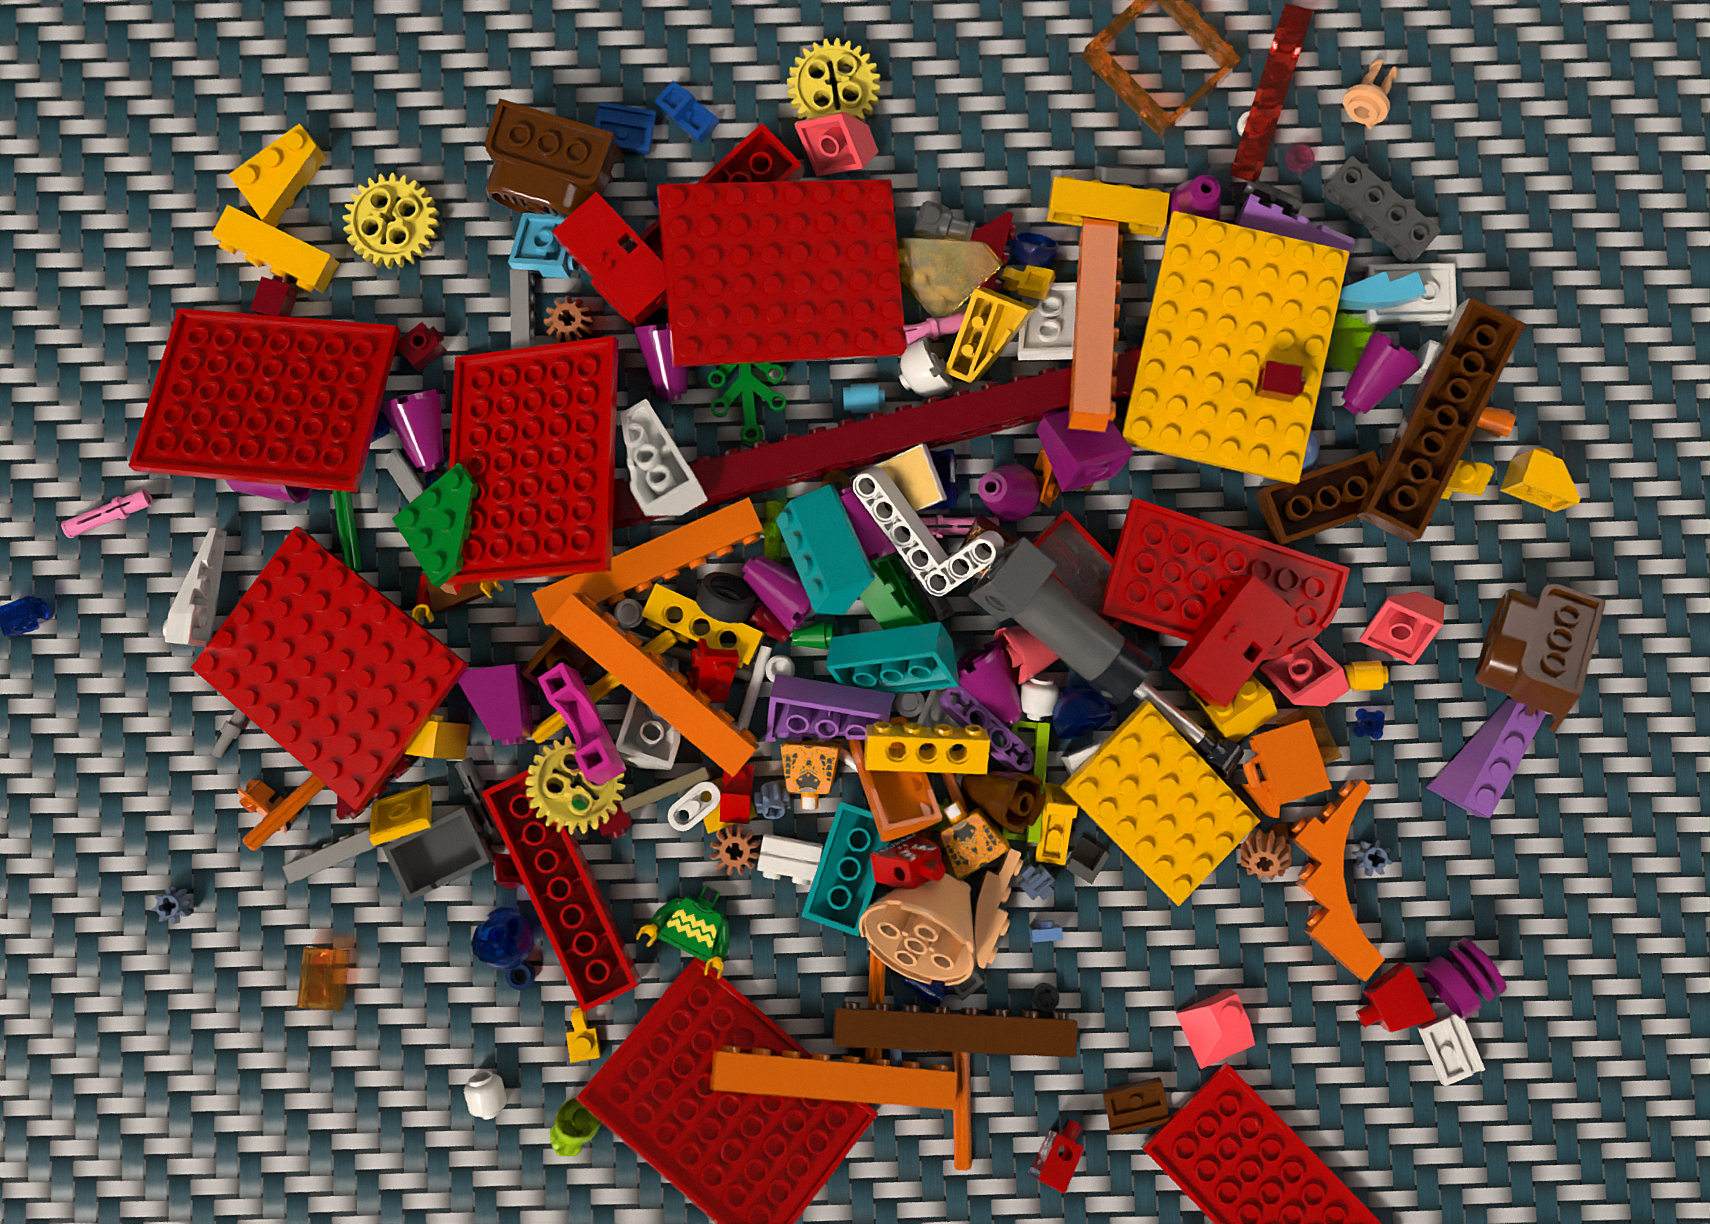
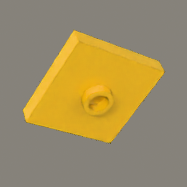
[369,784,433,846]

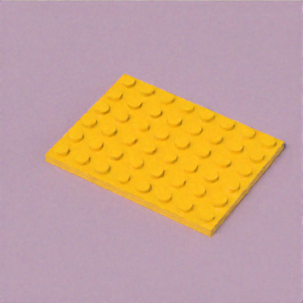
[1122,211,1350,485]

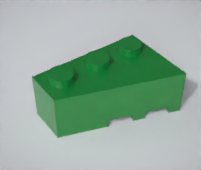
[859,553,934,630]

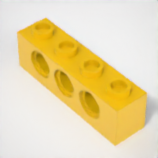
[641,584,765,669]
[864,722,990,774]

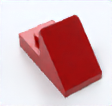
[720,764,754,824]

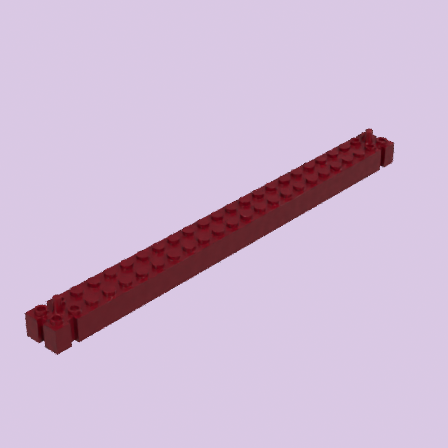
[613,345,1142,530]

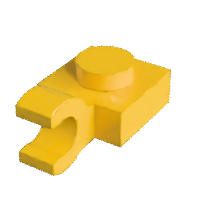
[1001,265,1056,300]
[566,1007,602,1063]

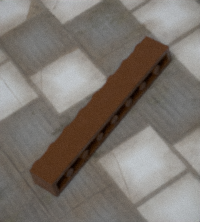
[832,1001,1077,1058]

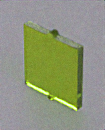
[1326,310,1380,374]

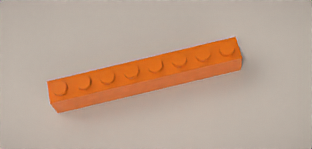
[1068,218,1123,432]
[532,497,765,630]
[549,592,759,777]
[710,1045,957,1110]

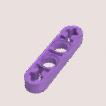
[939,686,1035,773]

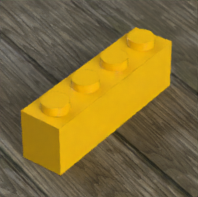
[1046,176,1170,238]
[211,205,339,294]

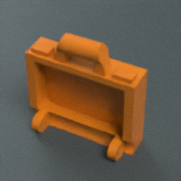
[1243,719,1332,806]

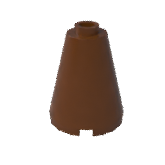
[961,770,1045,833]

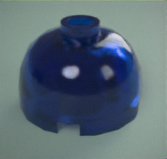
[1052,686,1113,740]
[472,907,534,970]

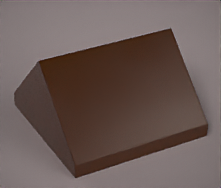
[520,629,597,690]

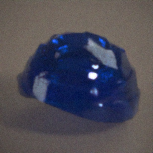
[1012,232,1060,268]

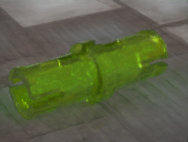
[762,501,784,562]

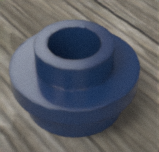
[505,959,536,990]

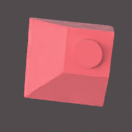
[794,112,879,177]
[1359,591,1444,665]
[1259,640,1350,706]
[1175,989,1255,1069]

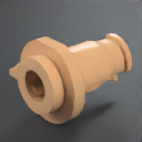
[1343,59,1398,129]

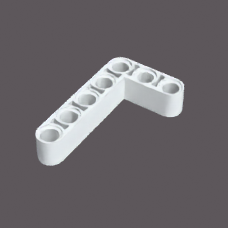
[853,466,1004,596]

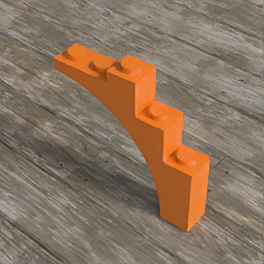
[1288,779,1385,982]

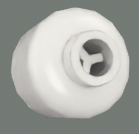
[1020,675,1059,721]
[464,1071,507,1119]

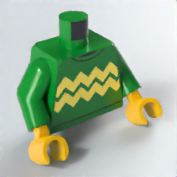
[637,885,731,979]

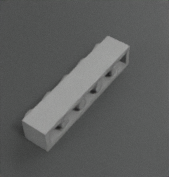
[510,269,535,349]
[282,827,380,884]

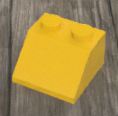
[1500,448,1581,512]

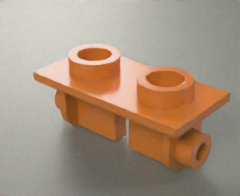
[1034,448,1059,508]
[237,778,299,834]

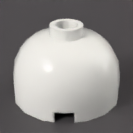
[899,337,954,397]

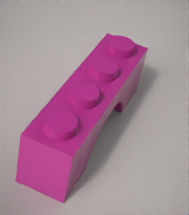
[538,662,627,786]

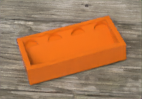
[847,716,942,842]

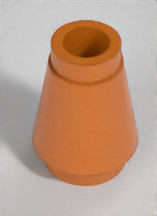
[1476,407,1516,438]

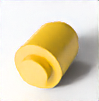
[1342,660,1389,691]

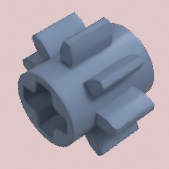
[754,782,791,819]
[1352,839,1393,877]
[1018,864,1055,901]
[152,886,194,925]

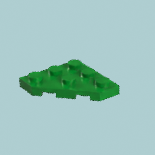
[392,463,479,588]

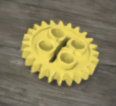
[787,38,880,123]
[343,173,440,269]
[525,737,625,834]

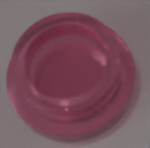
[1285,144,1314,173]

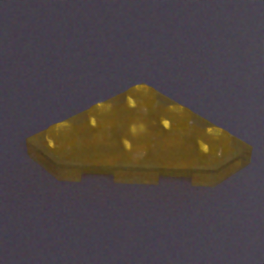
[897,237,1003,319]

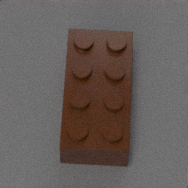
[1254,450,1380,546]

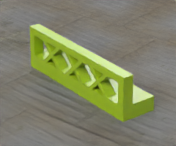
[1002,721,1050,843]

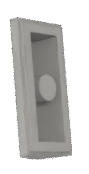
[386,449,426,503]

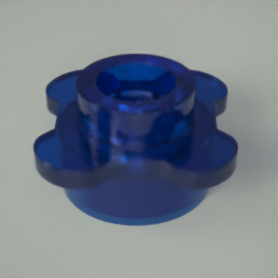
[1353,708,1385,739]

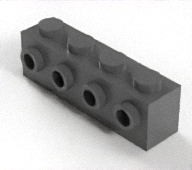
[1322,155,1442,264]

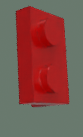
[685,638,740,702]

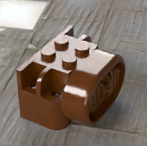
[485,98,623,219]
[1474,584,1606,732]

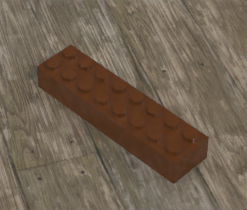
[1356,297,1525,543]

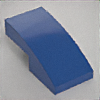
[654,81,720,143]

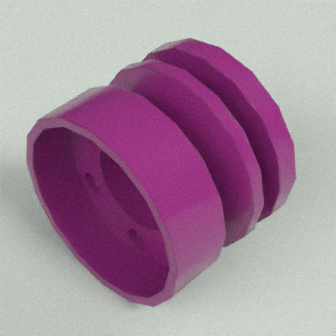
[1422,938,1507,1021]

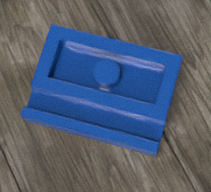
[594,102,657,155]

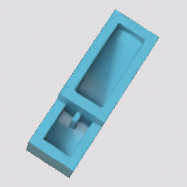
[1337,271,1427,310]

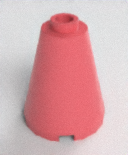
[994,625,1059,684]

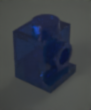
[0,596,50,638]

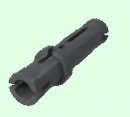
[454,757,503,845]

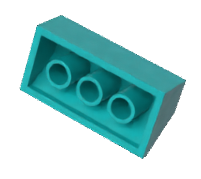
[776,484,875,615]
[825,622,959,694]
[801,801,893,936]

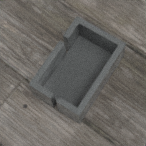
[382,806,494,902]

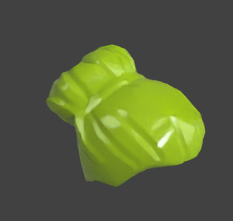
[549,1097,602,1157]

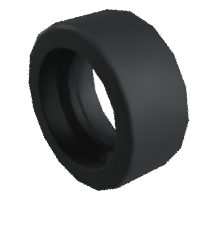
[696,572,756,623]

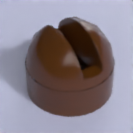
[1266,822,1289,844]

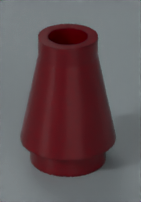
[748,603,791,643]

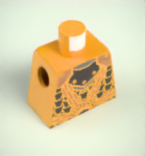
[781,739,841,809]
[941,800,1010,879]

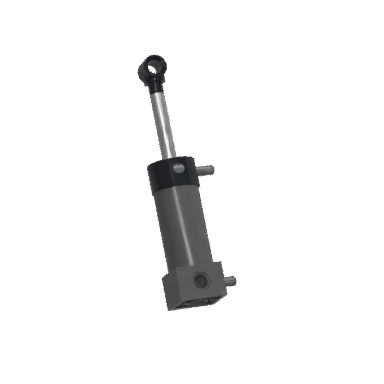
[968,538,1244,779]

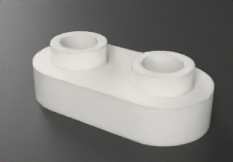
[668,781,721,831]

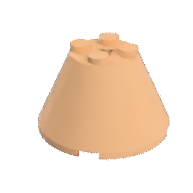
[859,873,975,986]

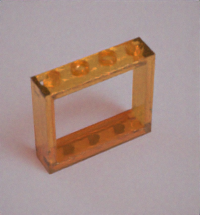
[1082,0,1241,138]

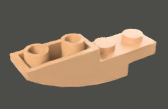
[973,847,1023,969]

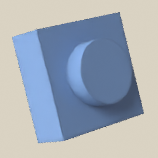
[1029,920,1063,942]

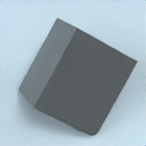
[1063,837,1110,884]

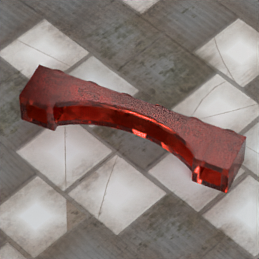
[1230,3,1314,182]

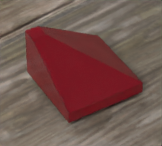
[493,853,523,890]

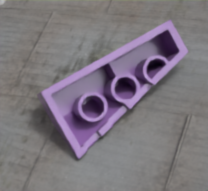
[1233,194,1355,271]
[765,674,894,742]
[1425,699,1546,818]

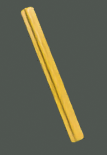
[532,630,677,744]

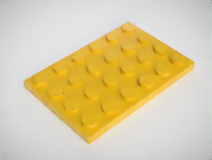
[1061,700,1260,906]

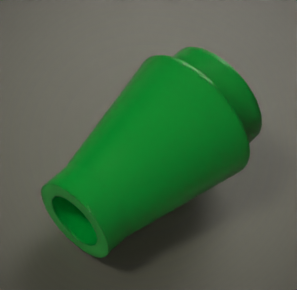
[792,621,836,650]

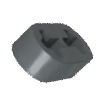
[1093,165,1150,185]

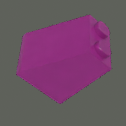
[1036,410,1134,492]
[458,664,534,745]

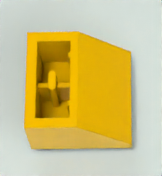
[1189,674,1278,743]

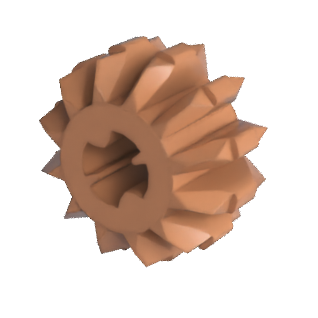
[544,296,595,343]
[710,824,760,875]
[1240,830,1292,881]

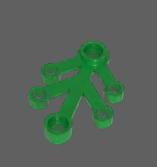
[708,362,787,448]

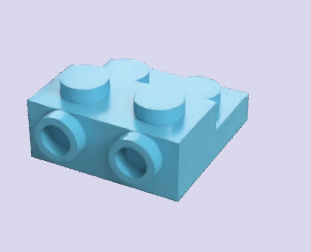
[508,213,579,279]

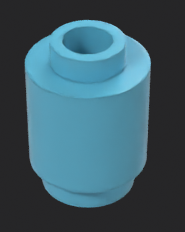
[843,383,885,414]

